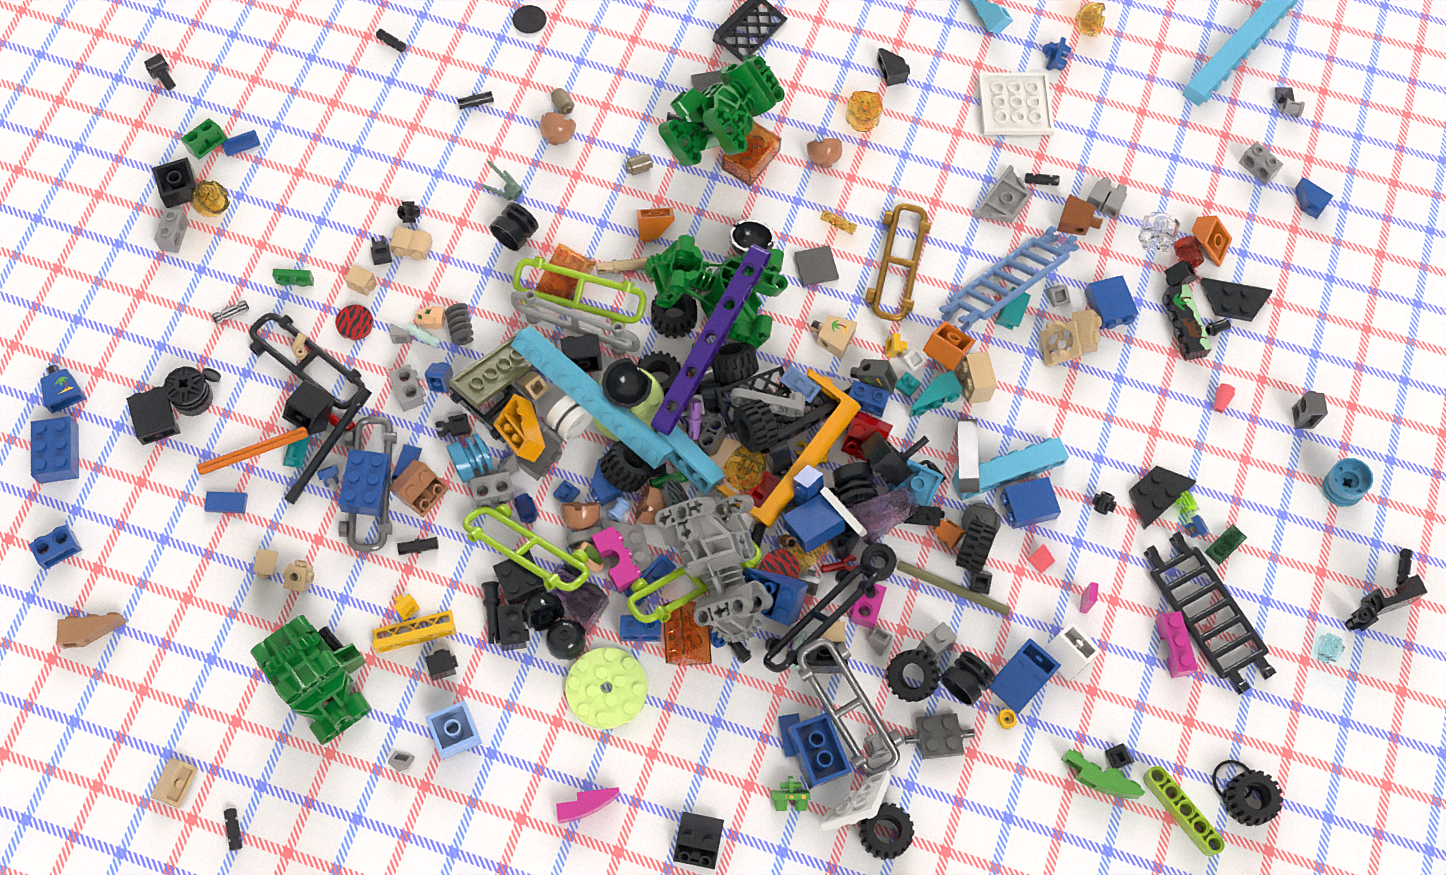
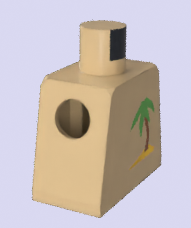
[810,315,858,359]

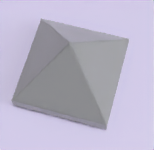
[388,751,415,772]

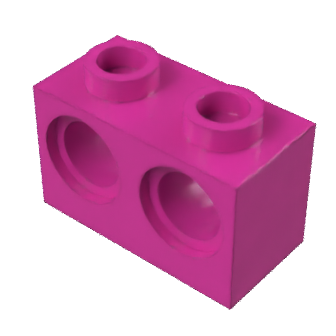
[849,580,887,629]

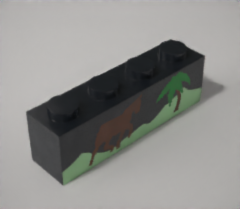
[1162,284,1212,361]

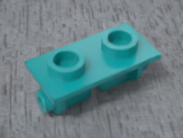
[283,427,311,468]

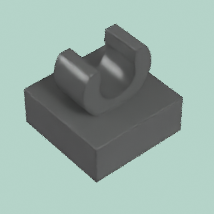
[799,569,820,596]

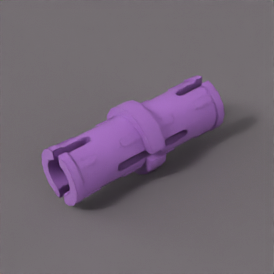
[687,399,703,440]

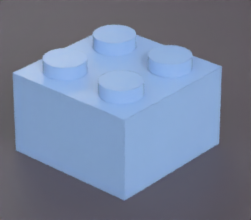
[425,700,482,760]

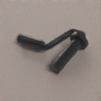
[900,435,947,483]

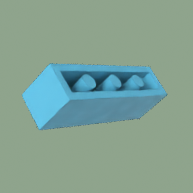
[657,425,727,496]

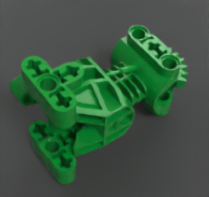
[658,54,785,167]
[644,235,788,351]
[250,615,372,745]

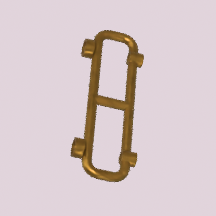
[865,203,931,322]

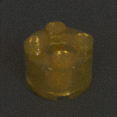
[846,91,883,132]
[723,445,766,491]

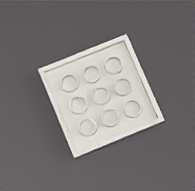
[978,72,1055,135]

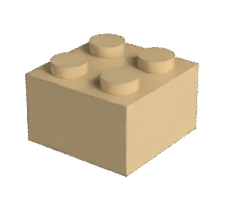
[958,351,997,404]

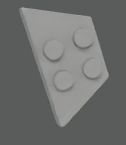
[973,165,1032,223]
[601,519,652,573]

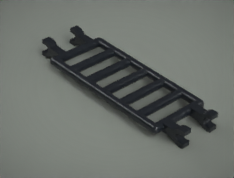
[1143,531,1277,695]

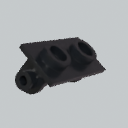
[903,504,945,526]
[1345,602,1379,632]

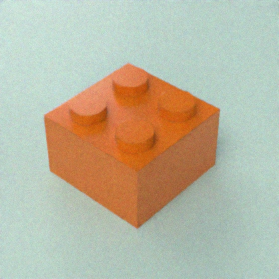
[922,321,976,371]

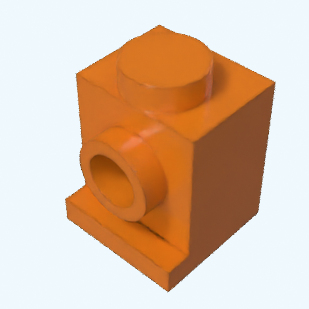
[933,518,966,549]

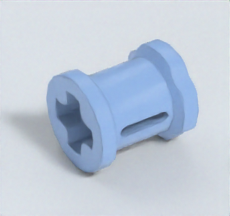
[606,497,631,523]

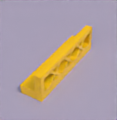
[372,610,457,654]

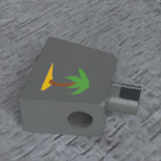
[850,359,898,395]

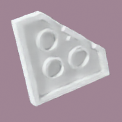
[820,770,892,832]

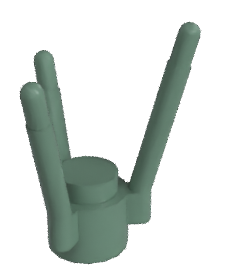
[482,160,523,201]

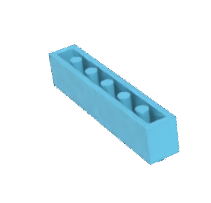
[952,437,1069,501]

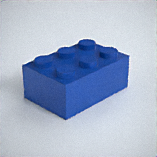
[31,416,79,484]
[338,449,391,517]
[786,713,852,790]

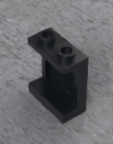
[126,386,181,445]
[1361,574,1428,616]

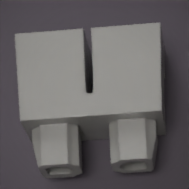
[1086,177,1127,220]

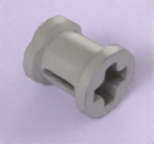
[1282,98,1305,117]
[864,733,888,759]

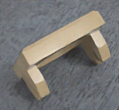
[1040,320,1082,367]

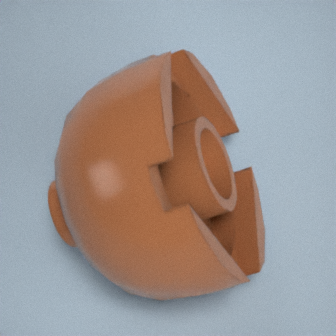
[540,112,576,146]
[807,138,842,168]
[635,485,667,525]
[561,502,600,532]

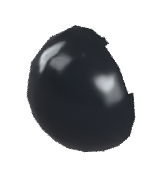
[729,219,776,256]
[602,358,652,408]

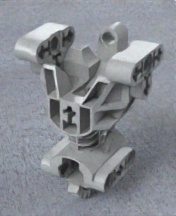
[655,494,773,643]

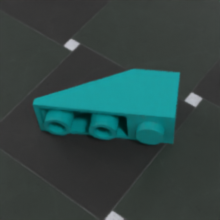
[909,371,963,417]

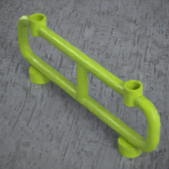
[512,256,647,329]
[462,503,590,591]
[627,540,762,623]

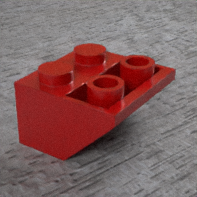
[841,411,893,464]

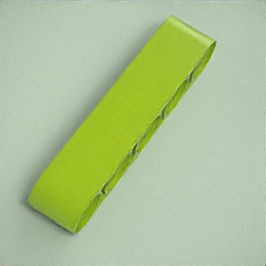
[1143,766,1225,856]

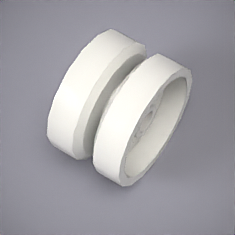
[546,395,594,442]

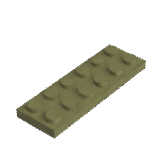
[449,324,557,409]

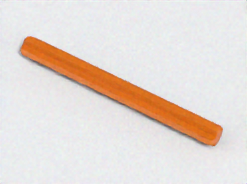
[197,427,308,475]

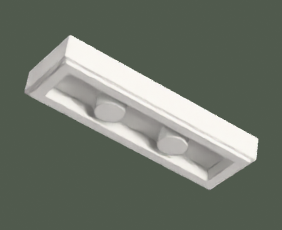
[820,487,867,537]

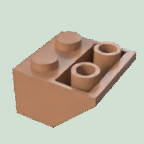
[388,460,449,517]

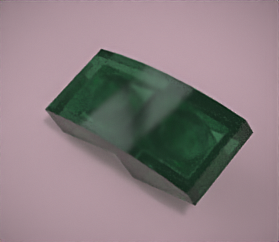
[1205,524,1248,565]

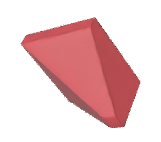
[1027,544,1055,574]

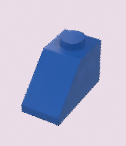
[1295,177,1334,219]
[425,362,453,394]
[590,458,622,507]

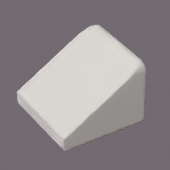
[899,346,927,372]

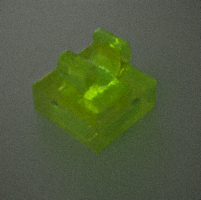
[1175,490,1200,514]

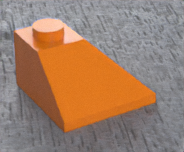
[637,207,675,242]
[1191,215,1232,267]

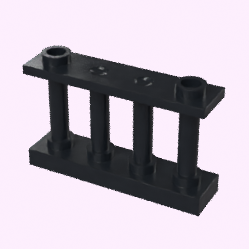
[448,384,536,444]

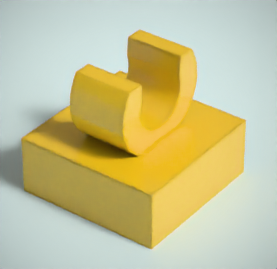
[885,333,907,358]
[393,593,420,621]

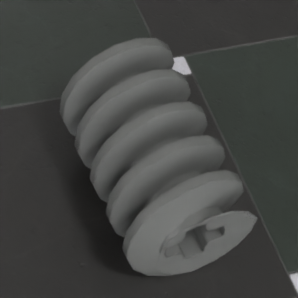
[445,303,474,345]

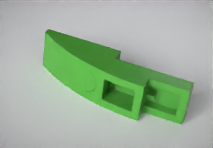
[1061,749,1145,799]

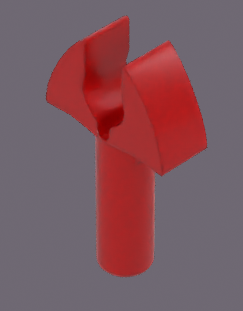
[821,555,859,573]

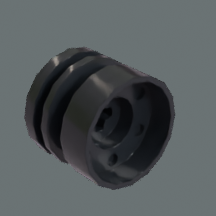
[489,202,539,251]
[163,366,213,416]
[832,462,879,508]
[941,651,996,706]

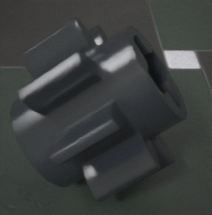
[397,201,420,223]
[1092,491,1117,515]

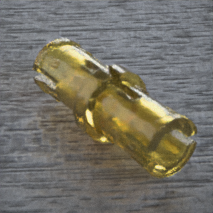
[820,209,857,235]

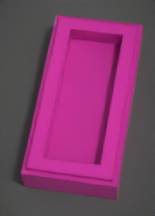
[1080,582,1099,613]

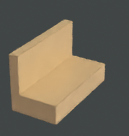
[150,758,198,808]

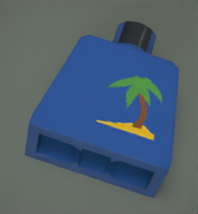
[40,365,87,414]

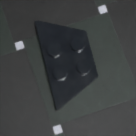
[1200,278,1273,322]
[1129,466,1197,530]

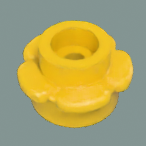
[997,709,1017,729]

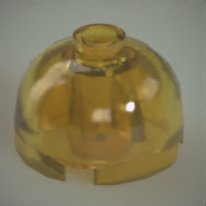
[1075,2,1106,38]
[191,180,230,218]

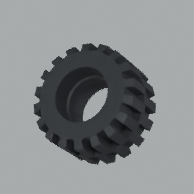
[651,293,698,339]
[710,342,759,383]
[636,351,681,396]
[733,399,778,453]
[600,440,654,493]
[956,519,997,574]
[886,649,941,702]
[1223,770,1283,826]
[859,802,915,860]

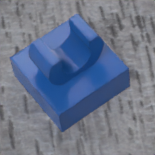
[317,464,339,487]
[553,480,580,503]
[1185,515,1211,538]

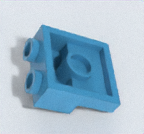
[889,459,944,506]

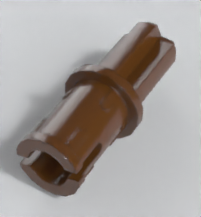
[775,534,798,550]

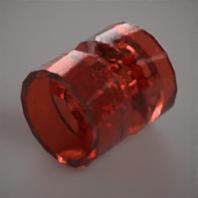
[1173,236,1204,268]

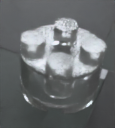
[1138,212,1180,252]

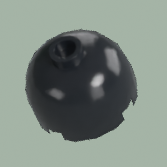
[523,592,565,631]
[546,619,586,660]

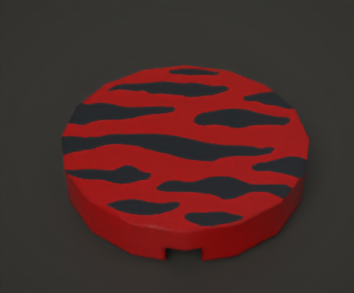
[335,305,374,341]
[760,549,800,579]

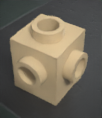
[283,560,315,592]

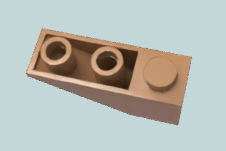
[56,612,127,649]

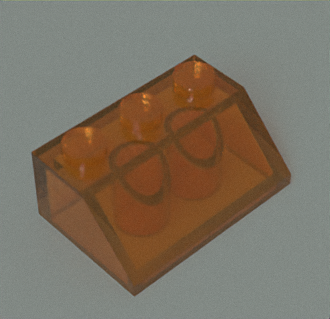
[662,599,712,666]

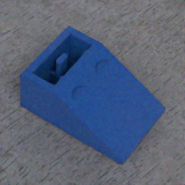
[743,567,808,626]
[989,638,1061,714]

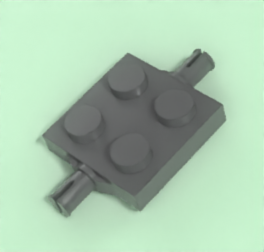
[904,713,975,759]

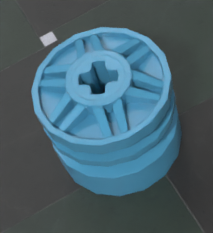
[446,433,494,483]
[1322,458,1374,507]

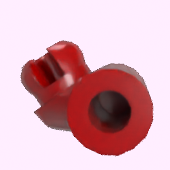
[329,413,355,432]

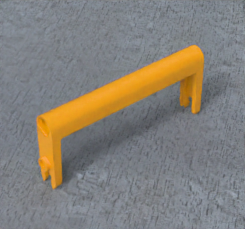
[716,368,861,529]

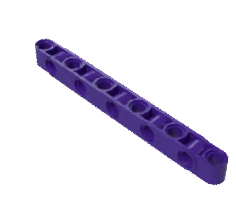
[650,244,771,436]

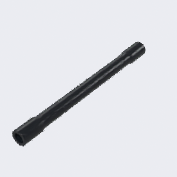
[284,387,372,505]

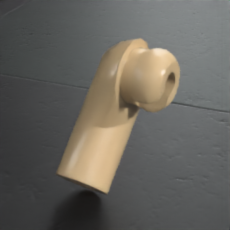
[291,333,307,359]

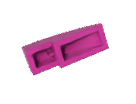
[556,787,620,824]

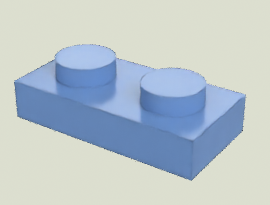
[779,365,822,403]

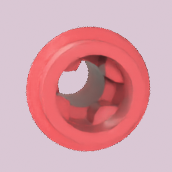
[1213,383,1235,413]

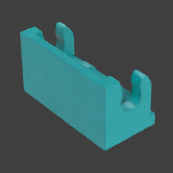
[995,286,1031,330]

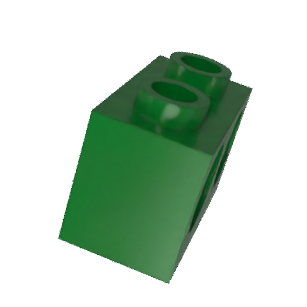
[180,118,227,160]

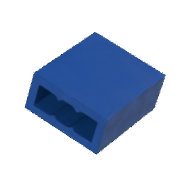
[1084,275,1139,330]
[1000,477,1061,529]
[783,493,846,554]

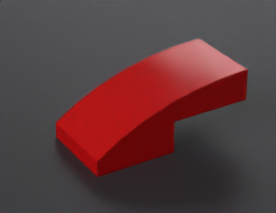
[747,470,781,508]

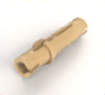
[596,256,650,275]

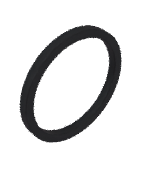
[1212,760,1254,799]

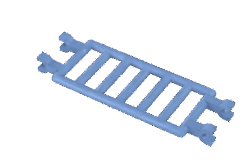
[939,226,1079,332]

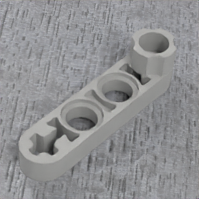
[730,388,806,418]

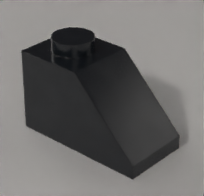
[877,48,910,86]
[764,440,793,477]

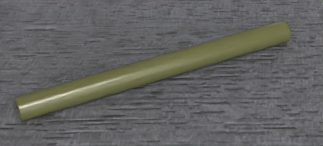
[897,560,1011,616]

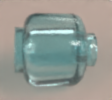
[1314,633,1345,664]

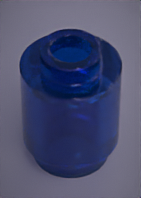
[514,493,539,524]

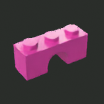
[591,526,641,593]
[1155,611,1198,678]

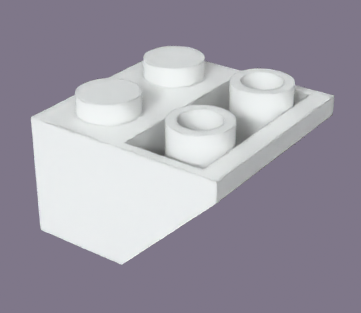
[1044,621,1102,682]

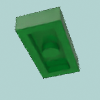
[272,269,314,287]

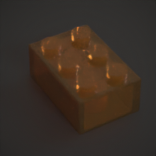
[721,122,782,187]

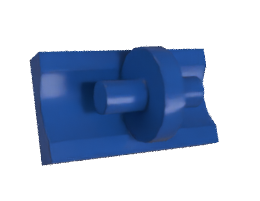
[1042,37,1072,71]

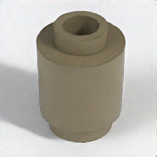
[551,88,575,115]
[625,153,653,176]

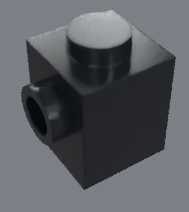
[1164,260,1198,287]
[425,649,459,681]

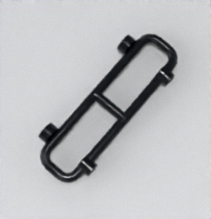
[249,313,366,410]
[763,564,880,673]

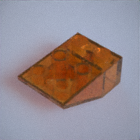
[535,243,597,308]

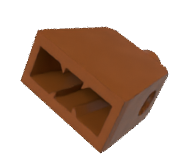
[1057,194,1103,236]

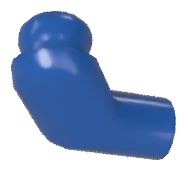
[709,627,725,648]

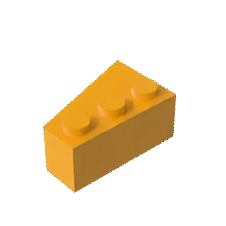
[493,394,545,462]

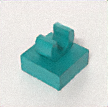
[895,372,921,398]

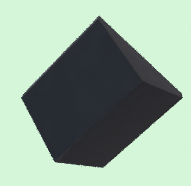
[805,642,848,673]

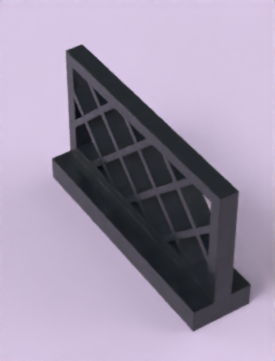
[712,0,788,62]
[714,366,792,434]
[772,387,839,444]

